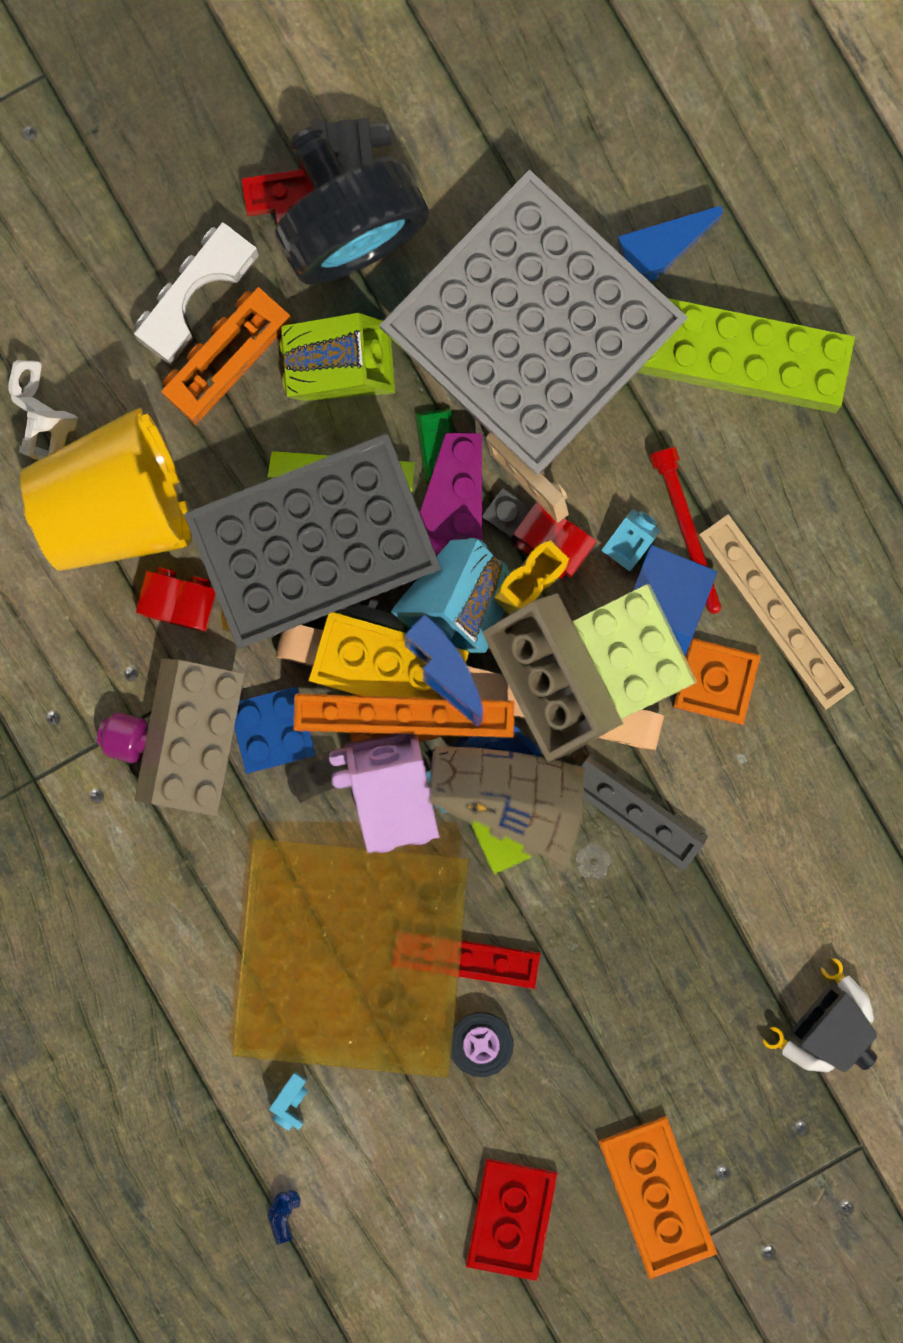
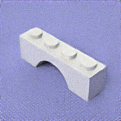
[134,222,259,366]

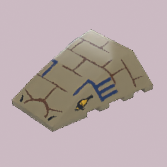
[428,746,585,873]

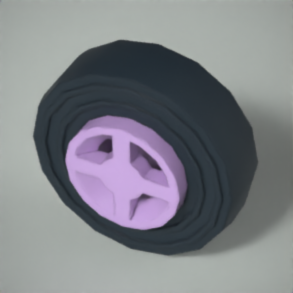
[449,1012,514,1077]

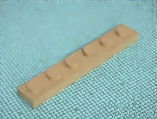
[698,514,854,711]

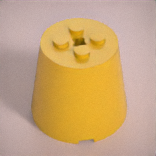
[20,408,192,571]

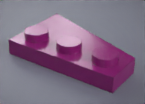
[419,433,482,541]

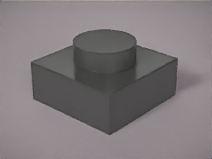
[482,488,532,539]

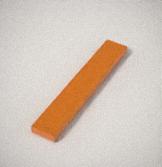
[294,694,515,738]

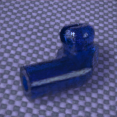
[267,1190,301,1245]

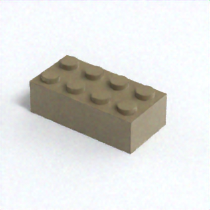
[482,593,624,763]
[134,659,244,816]

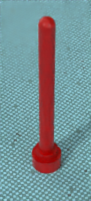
[649,447,721,614]

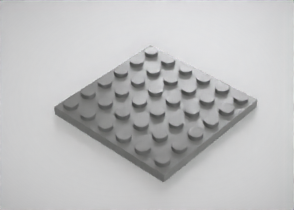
[379,169,688,476]

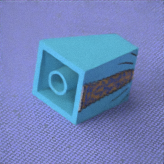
[392,538,511,653]

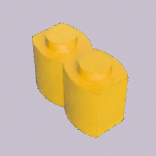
[494,541,569,615]

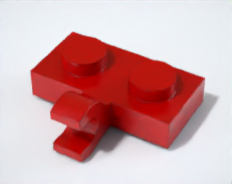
[242,169,314,224]

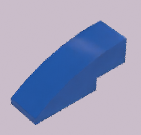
[405,614,484,726]

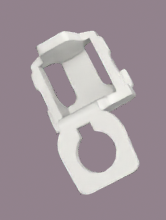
[8,360,78,460]

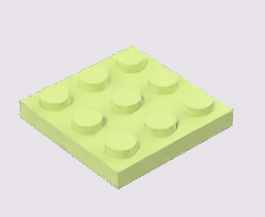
[572,584,697,719]

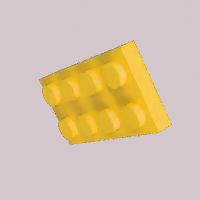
[309,612,469,698]

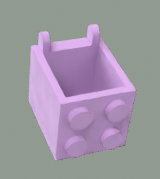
[329,734,439,853]

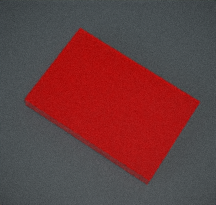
[466,1158,558,1281]

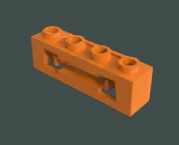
[161,287,292,426]

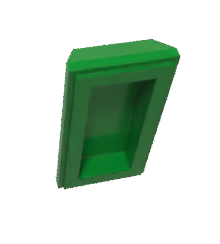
[415,408,454,484]

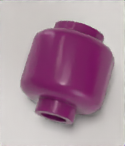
[97,712,149,763]

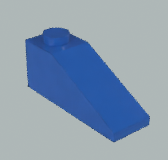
[617,206,723,283]

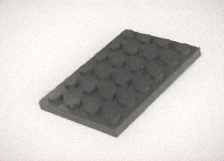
[184,433,441,649]

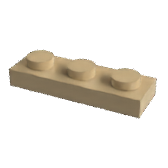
[486,433,569,523]

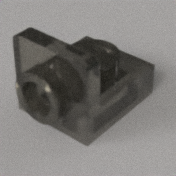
[287,749,344,803]

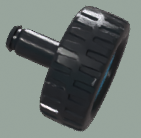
[275,126,429,285]

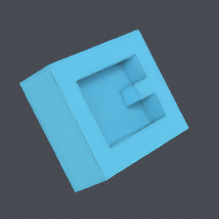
[601,509,661,571]
[269,1070,308,1130]

